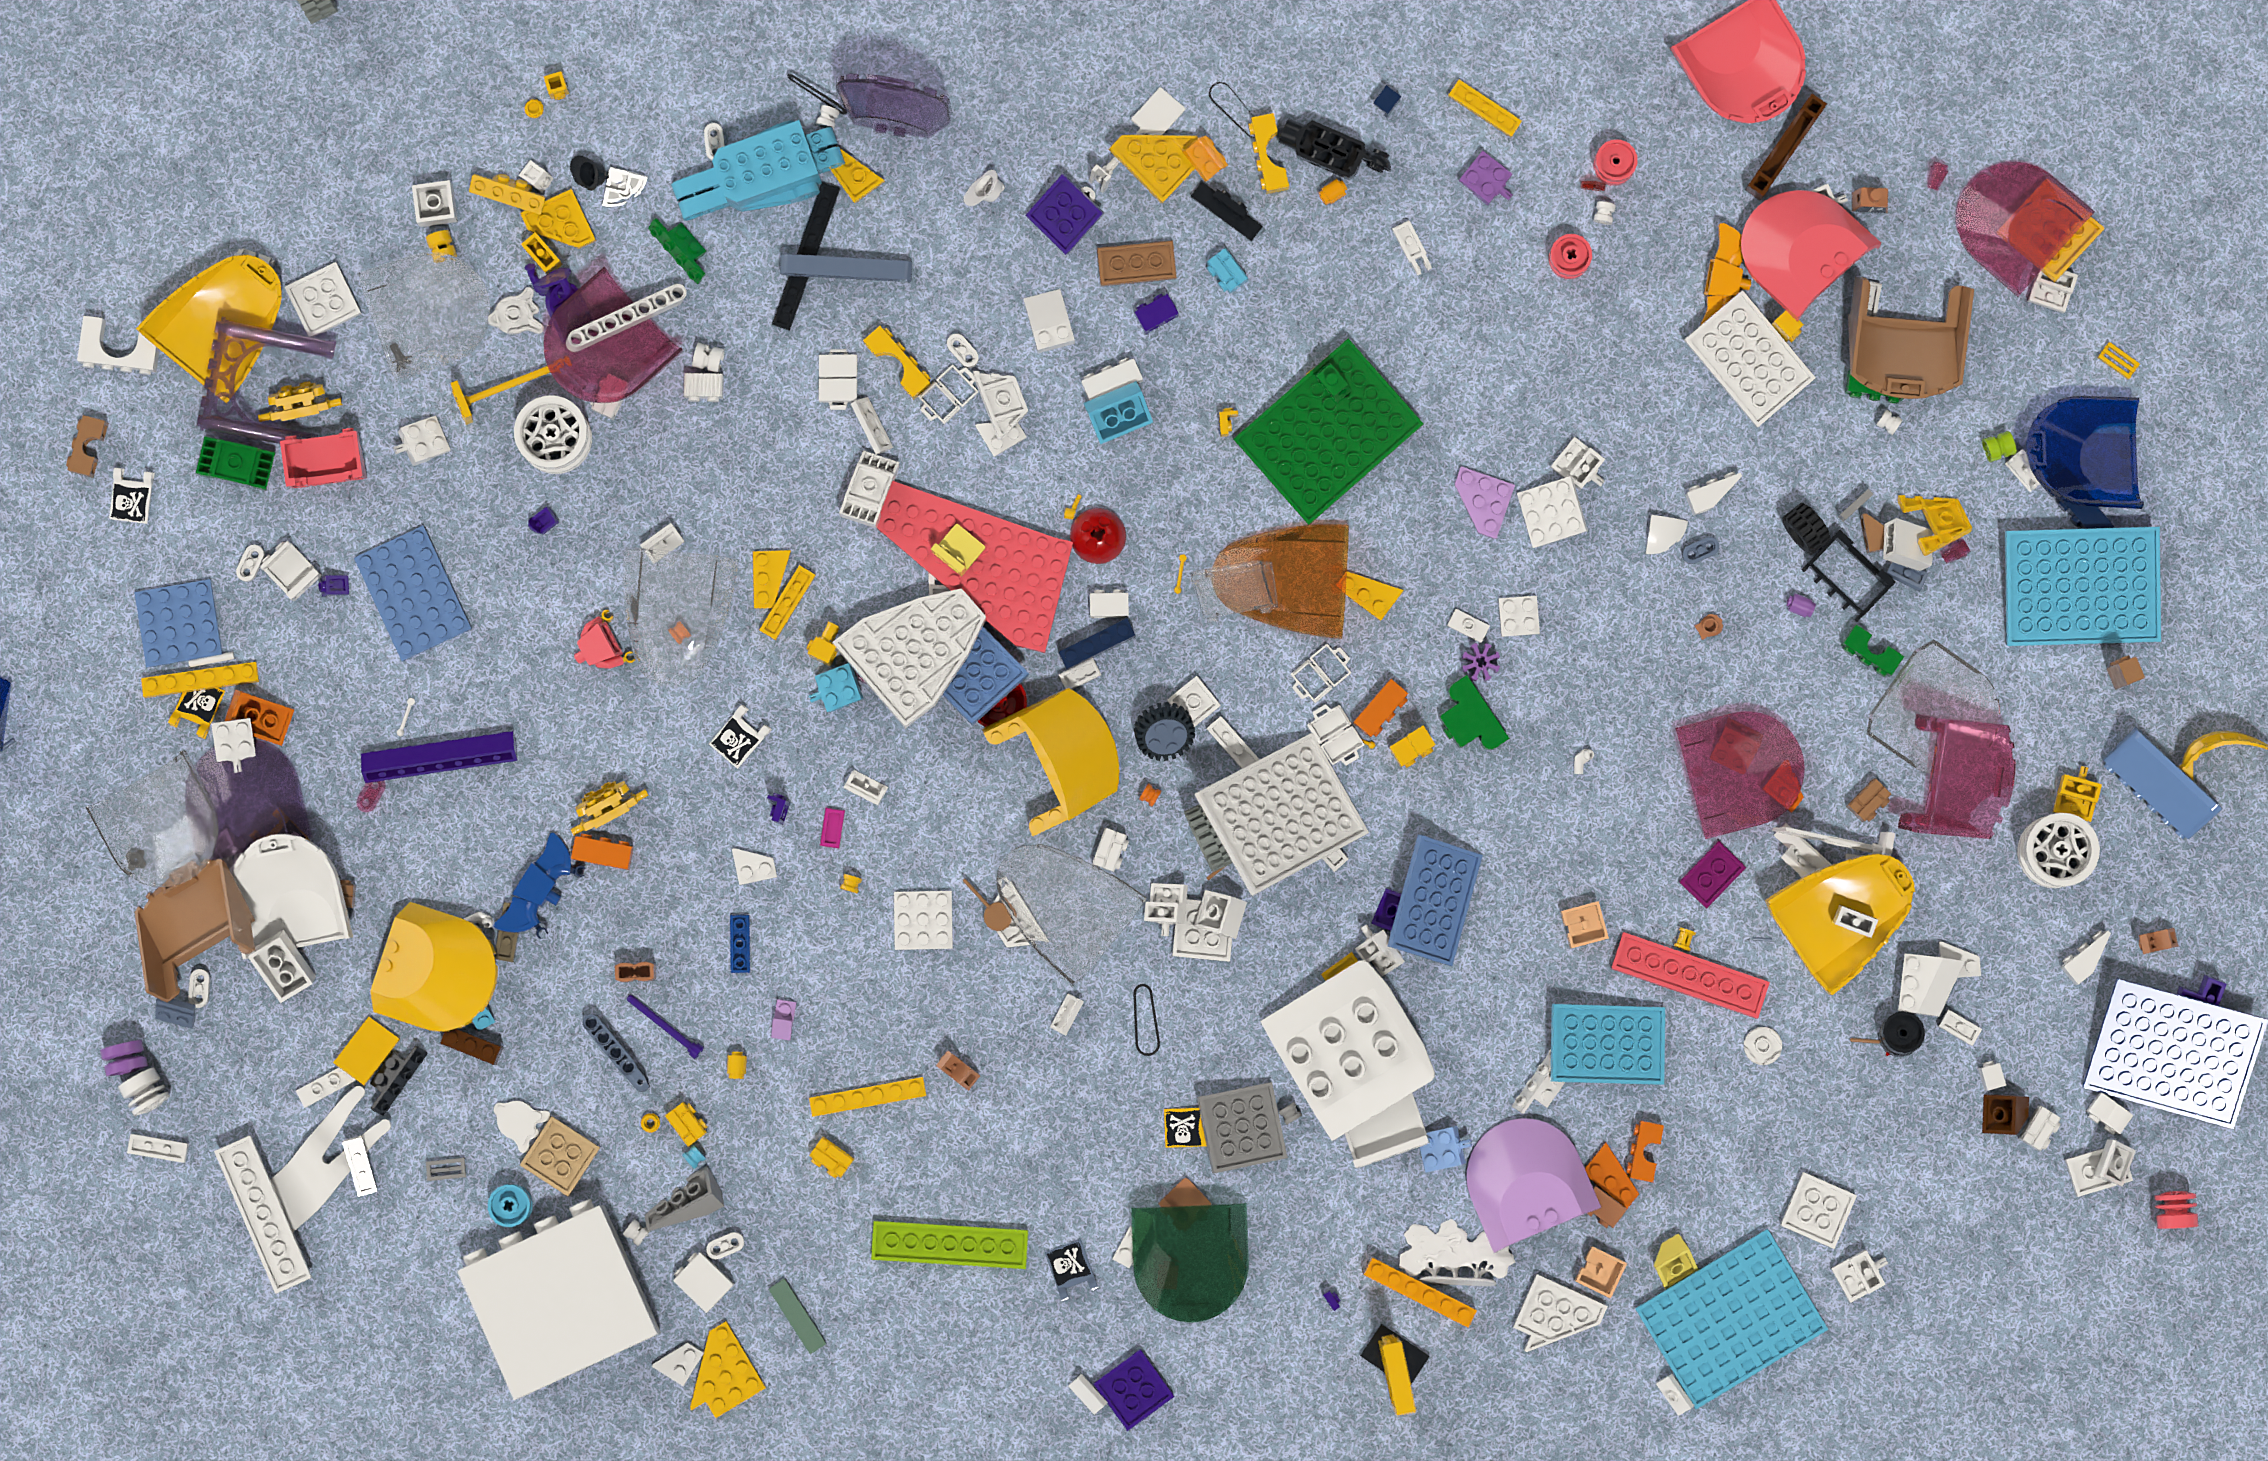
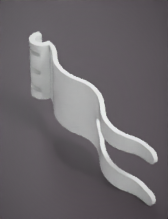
[270,1086,391,1233]

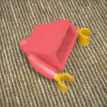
[574,609,635,669]

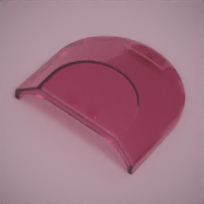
[1956,162,2095,297]
[544,267,683,403]
[1675,711,1805,839]

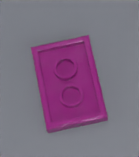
[1679,841,1747,909]

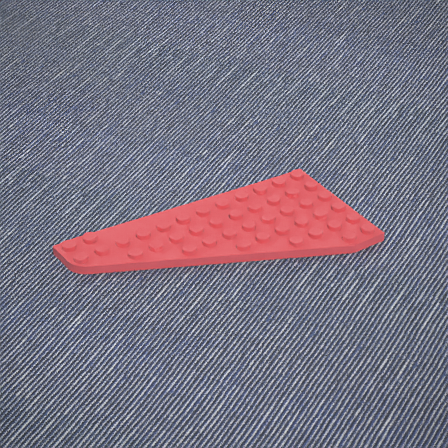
[877,481,1073,653]

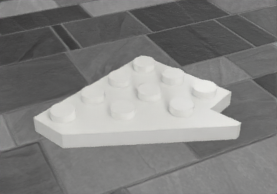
[1513,1274,1608,1352]

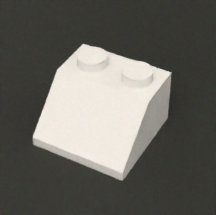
[1194,890,1247,939]

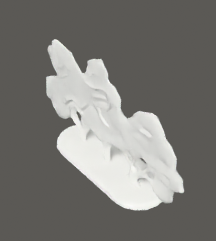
[1400,1219,1515,1286]

